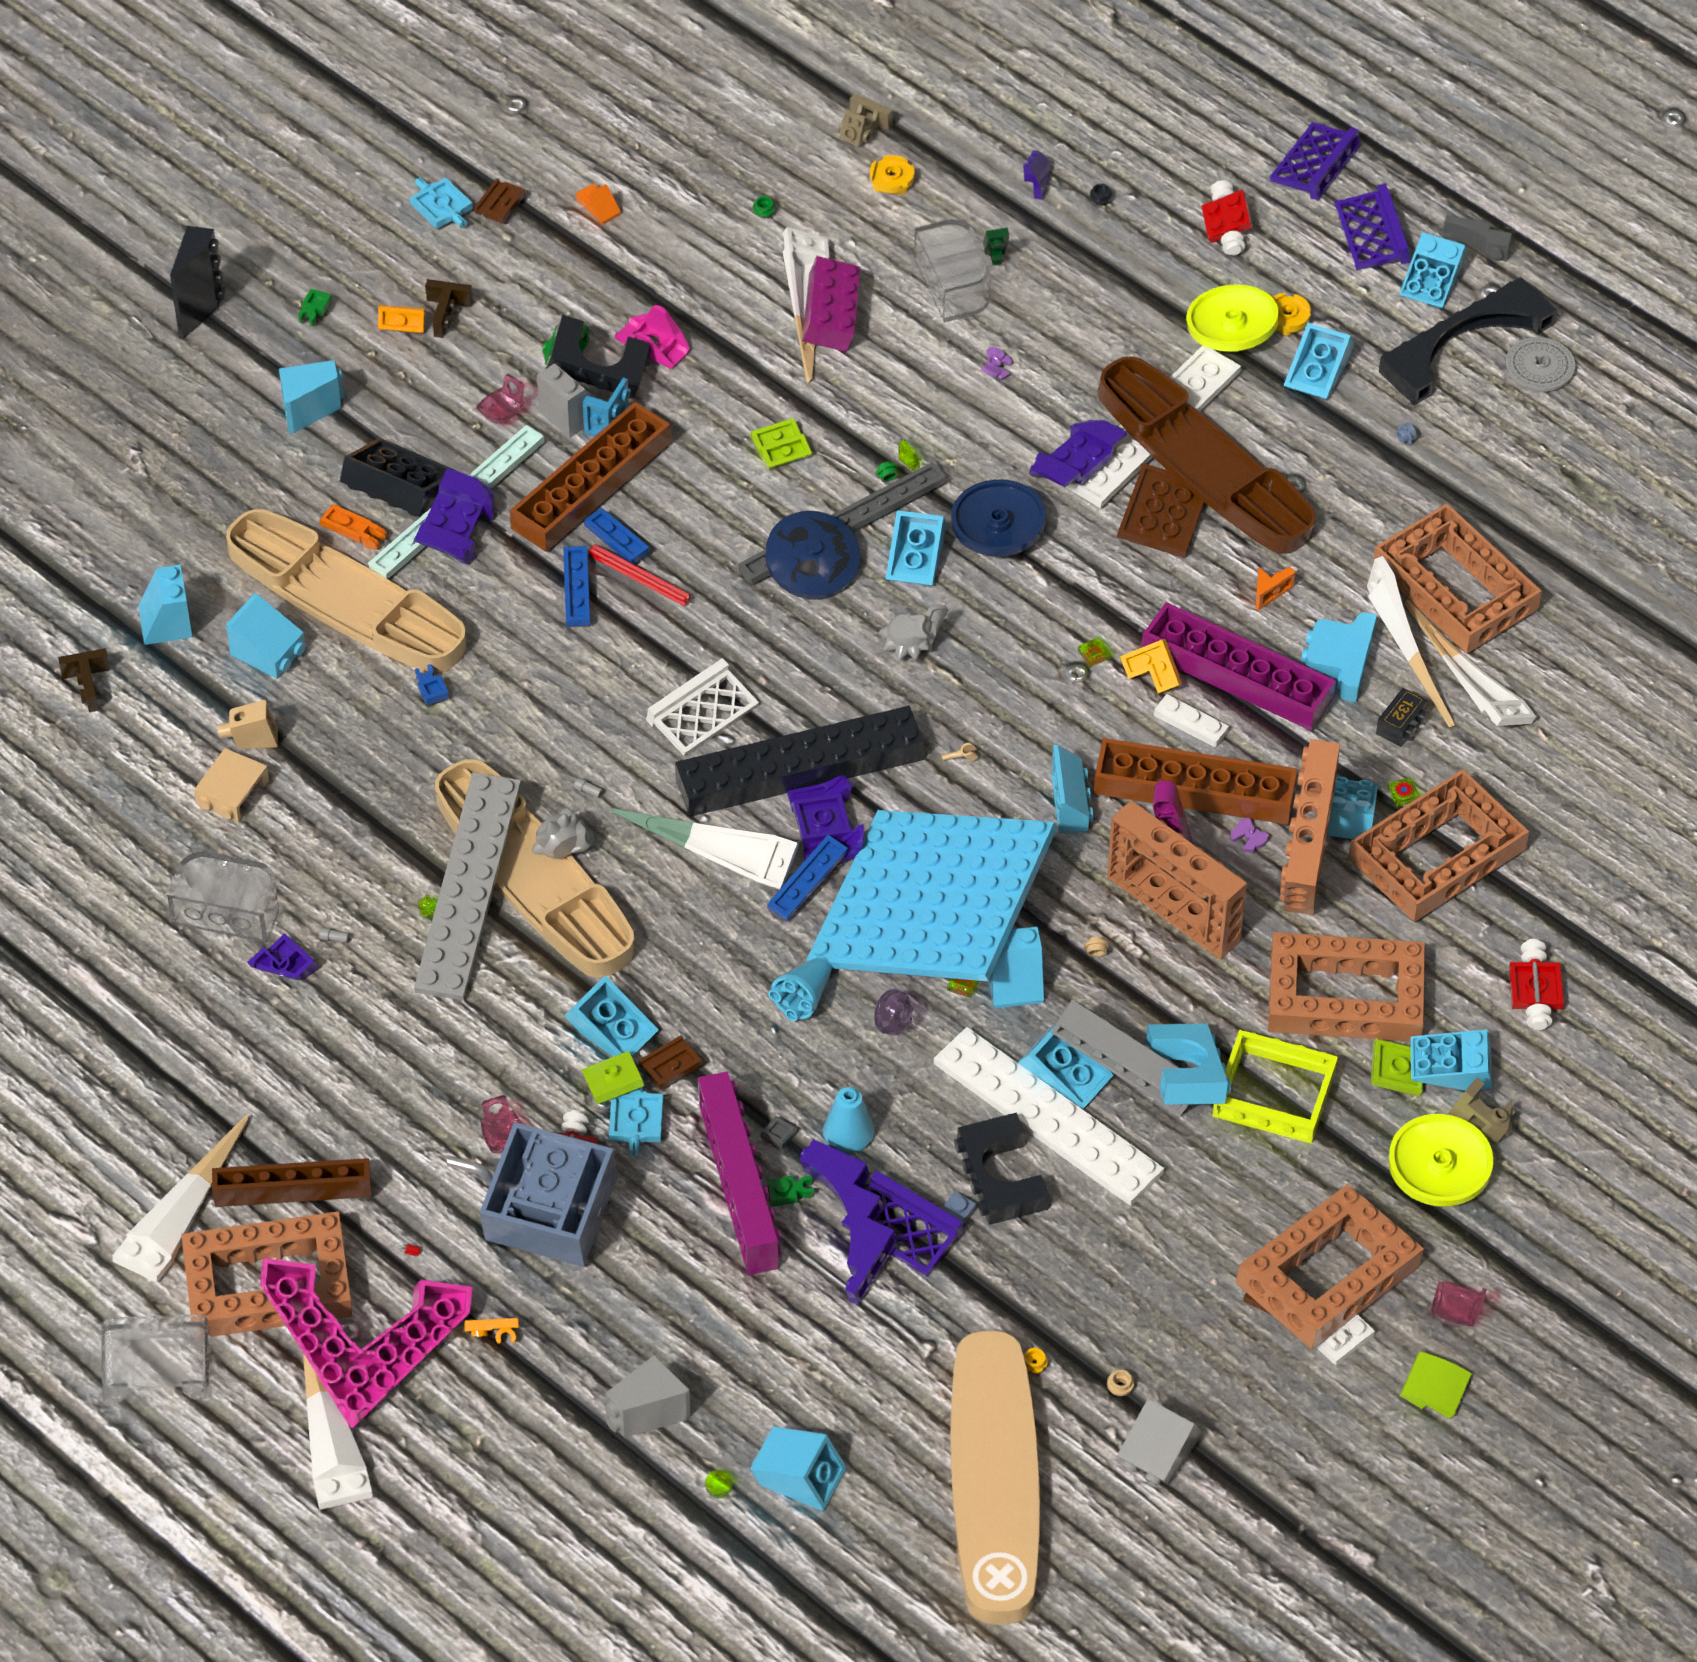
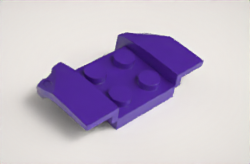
[1029,420,1127,487]
[414,468,495,565]
[787,775,864,866]

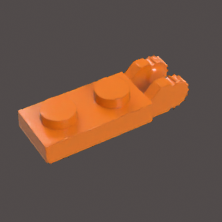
[319,504,387,550]

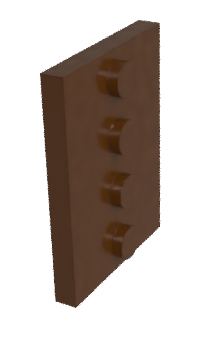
[1117,463,1204,558]

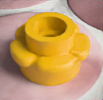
[1023,1348,1048,1373]

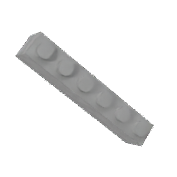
[1051,1000,1189,1116]

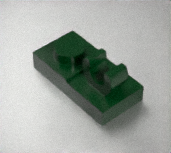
[981,227,1010,266]

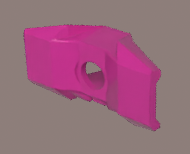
[615,305,690,369]

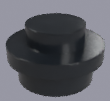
[1090,183,1112,204]

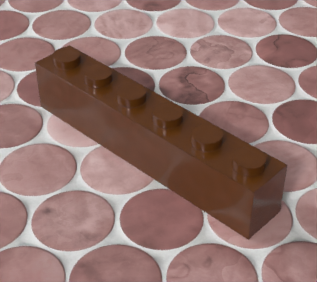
[212,1158,372,1207]

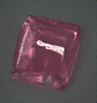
[476,373,526,425]
[480,1095,521,1154]
[1430,1281,1487,1327]

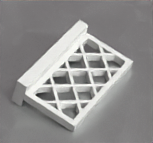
[646,658,759,756]

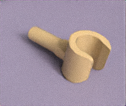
[942,743,978,761]

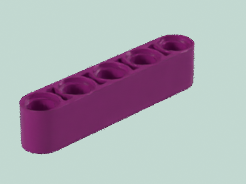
[1153,781,1194,845]

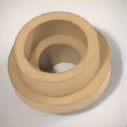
[1084,936,1109,957]
[1107,1370,1134,1396]

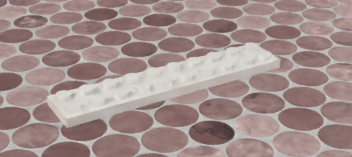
[1066,346,1241,508]
[934,1027,1164,1206]

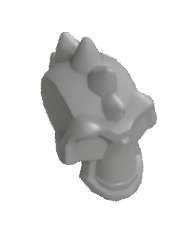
[879,605,948,660]
[532,808,595,859]

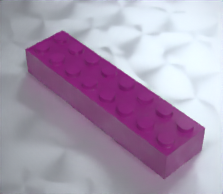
[1141,602,1336,731]
[698,1071,782,1276]

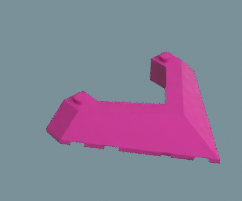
[260,1258,472,1429]

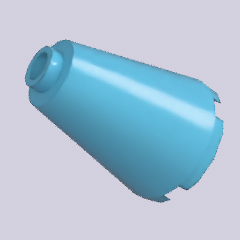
[823,1087,875,1154]

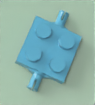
[409,177,473,229]
[609,1079,663,1156]

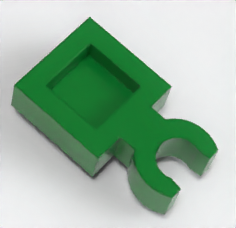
[298,289,332,326]
[767,1175,814,1207]

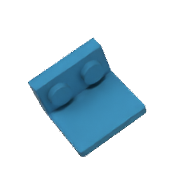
[583,378,630,436]

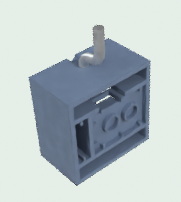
[447,1122,618,1267]

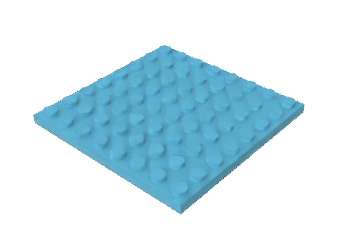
[806,810,1057,981]

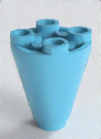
[768,957,832,1022]

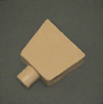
[218,700,278,749]

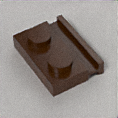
[474,178,525,224]
[639,1035,702,1090]

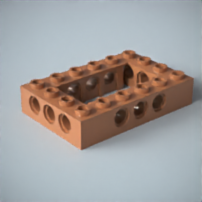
[1373,503,1542,654]
[1280,739,1340,915]
[1348,769,1529,922]
[1107,800,1247,960]
[1268,932,1425,1042]
[1235,1184,1424,1350]
[181,1211,353,1339]

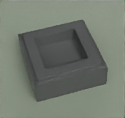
[761,1116,797,1150]

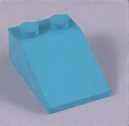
[1284,323,1355,400]
[886,510,947,586]
[564,975,659,1057]
[1017,1024,1114,1109]

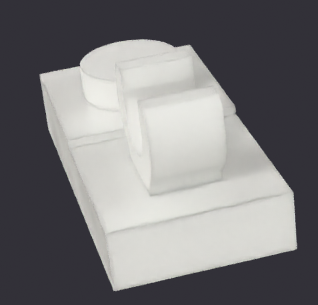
[1317,1314,1375,1366]

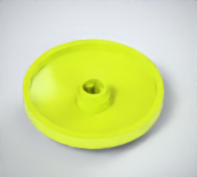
[1187,285,1279,351]
[1388,1114,1493,1207]

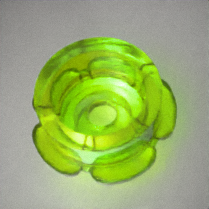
[418,894,437,918]

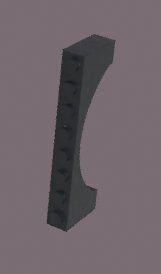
[1379,277,1557,405]

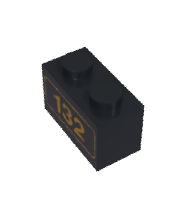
[1376,688,1429,747]

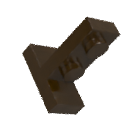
[425,279,473,338]
[58,648,110,713]

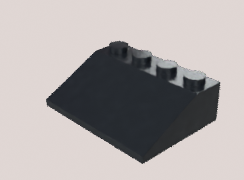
[170,225,225,339]
[339,438,456,517]

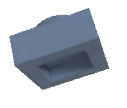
[941,1191,976,1225]

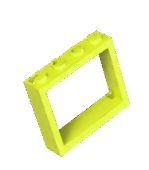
[1212,1030,1338,1144]

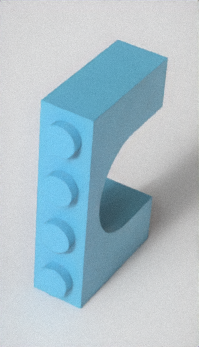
[1145,1024,1231,1105]

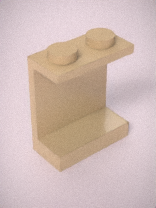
[194,748,269,822]

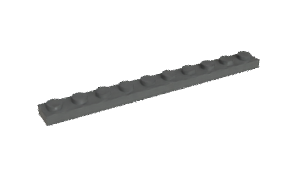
[738,462,946,585]

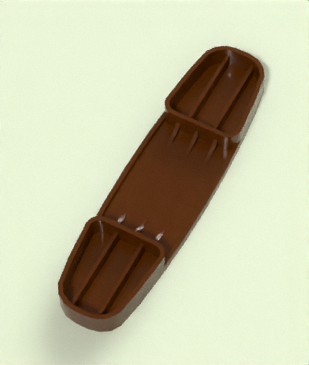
[1097,356,1316,554]

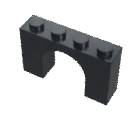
[546,314,650,399]
[954,1112,1049,1225]

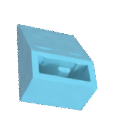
[1399,232,1467,309]
[1327,777,1378,839]
[1411,1029,1492,1091]

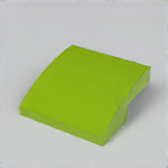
[750,418,812,469]
[1399,1352,1472,1419]

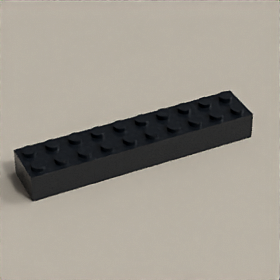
[675,705,924,817]

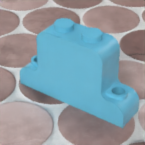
[1301,612,1377,702]

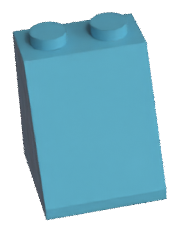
[279,360,344,434]
[138,564,192,645]
[226,593,306,679]
[989,927,1044,1008]
[750,1426,847,1511]

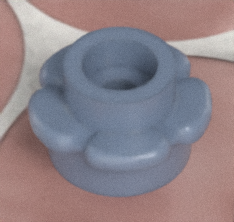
[1396,422,1417,445]

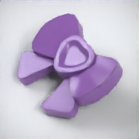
[982,347,1012,379]
[1231,818,1269,852]

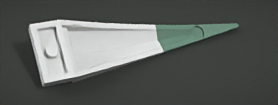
[611,808,799,890]

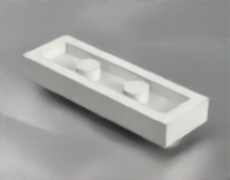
[1154,694,1229,748]

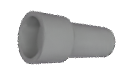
[574,777,603,798]
[319,927,349,943]

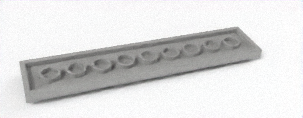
[414,772,521,1001]

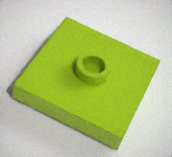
[1371,1039,1423,1096]
[581,1051,644,1105]

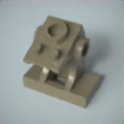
[839,93,893,146]
[1447,1077,1515,1144]

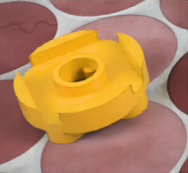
[870,155,914,195]
[1272,293,1310,336]

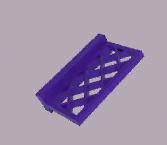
[1270,122,1360,201]
[1334,183,1410,271]
[842,1170,964,1277]

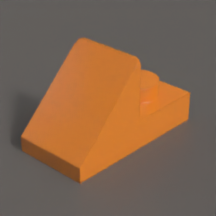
[576,183,621,225]
[1255,567,1296,610]

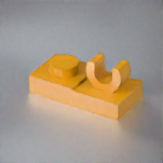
[378,305,425,333]
[465,1318,519,1343]

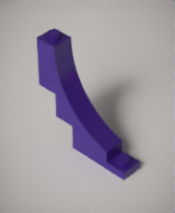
[800,1139,898,1306]

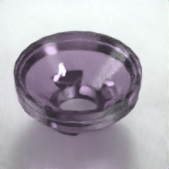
[874,989,913,1035]

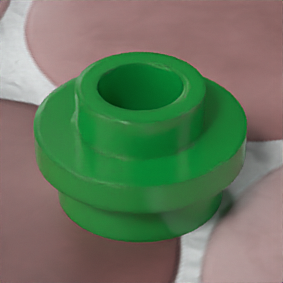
[753,196,775,217]
[875,461,898,482]

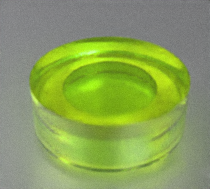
[705,1470,732,1498]

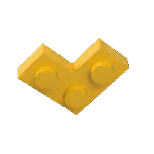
[1120,639,1182,693]

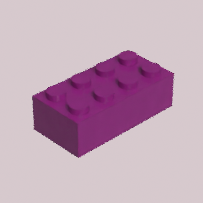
[802,256,860,352]

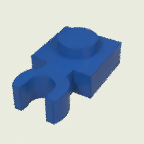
[415,664,449,706]

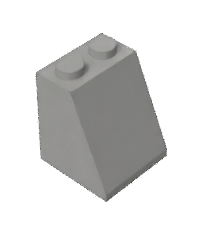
[537,363,592,438]
[605,1356,690,1438]
[1117,1399,1203,1485]

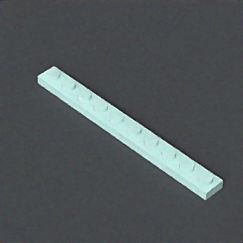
[368,425,544,579]

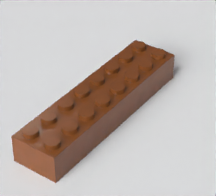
[510,402,671,552]
[1094,738,1297,825]

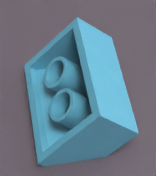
[1051,745,1093,833]

